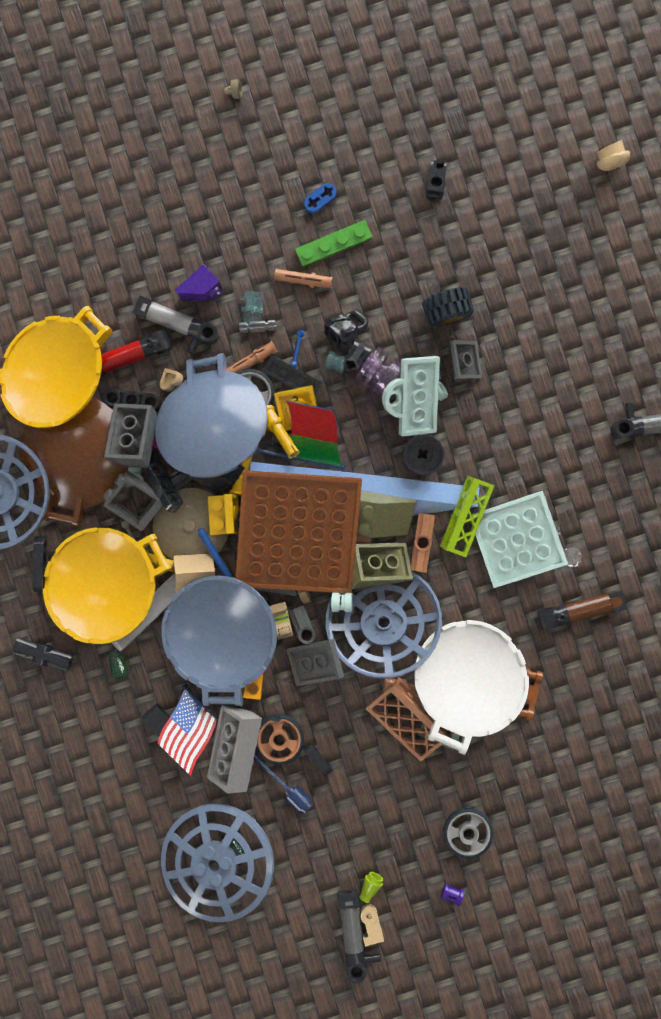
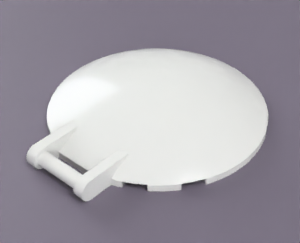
[414,620,529,755]

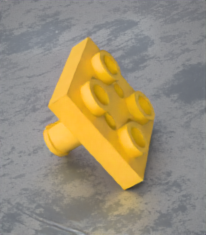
[274,385,317,430]

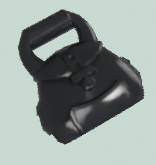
[324,310,369,349]

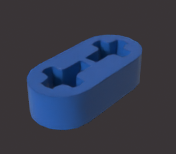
[304,183,336,214]

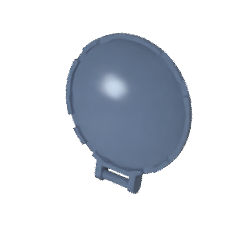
[155,353,268,478]
[161,576,277,706]

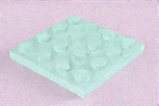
[472,491,568,588]

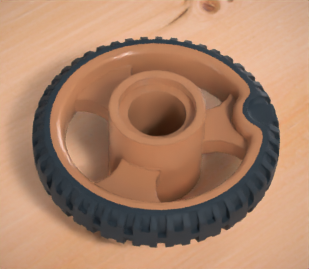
[256,714,304,765]

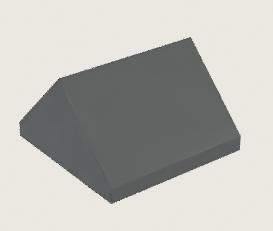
[447,340,482,383]

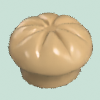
[597,140,630,171]

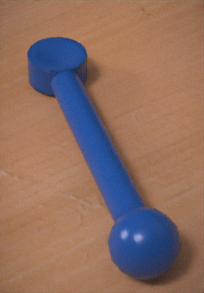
[290,329,304,367]

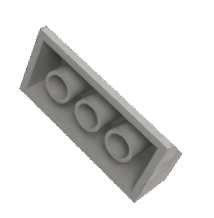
[207,705,262,794]

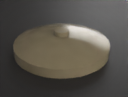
[153,488,229,560]

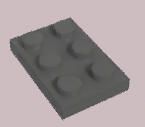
[286,639,344,686]

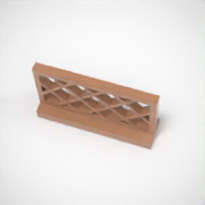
[366,677,453,762]

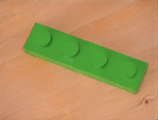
[295,220,372,268]

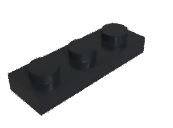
[263,355,323,396]

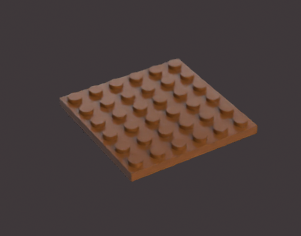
[235,470,362,593]

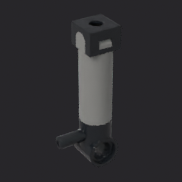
[133,296,219,354]

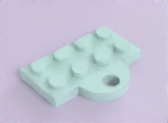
[382,356,440,436]

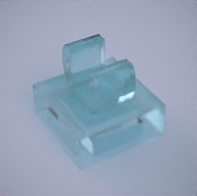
[240,291,263,313]

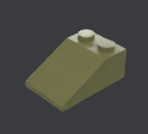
[357,490,416,538]
[352,543,413,589]

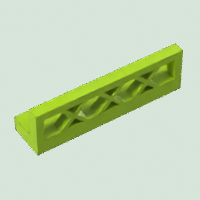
[440,475,494,557]

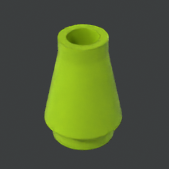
[359,872,383,903]

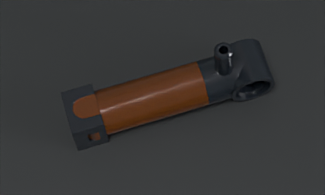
[537,590,627,630]

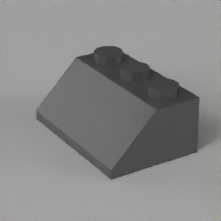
[104,404,158,468]

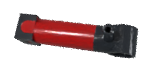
[100,330,173,376]

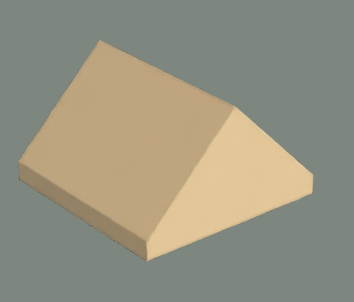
[173,554,215,593]

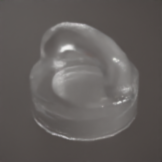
[564,547,581,567]

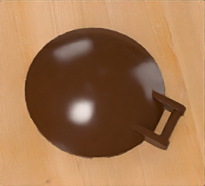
[20,397,129,527]

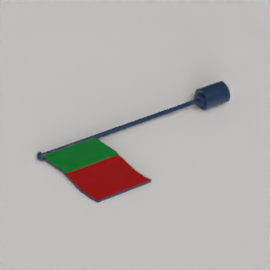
[255,401,345,471]

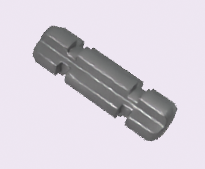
[239,320,277,333]

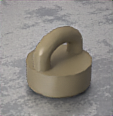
[224,79,243,99]

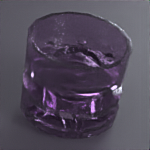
[356,347,401,398]

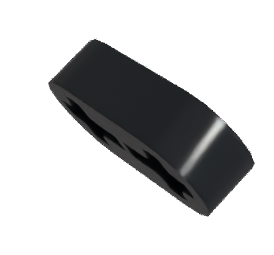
[303,742,333,777]

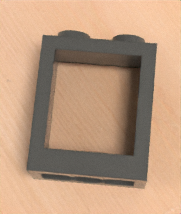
[103,470,163,531]

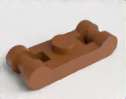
[517,668,543,721]

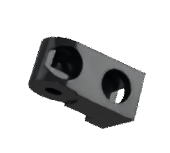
[425,160,447,200]

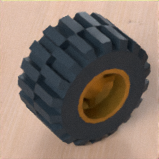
[421,287,474,327]

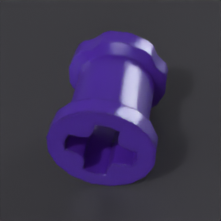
[440,883,464,906]

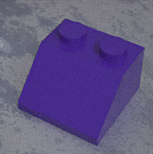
[175,264,223,302]

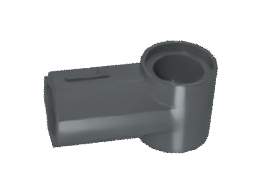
[288,605,316,644]

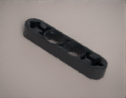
[143,450,183,513]

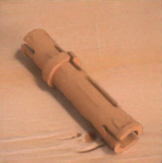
[274,269,333,289]
[227,341,278,373]

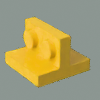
[208,494,239,535]

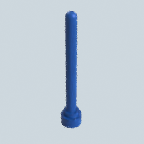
[197,528,233,578]

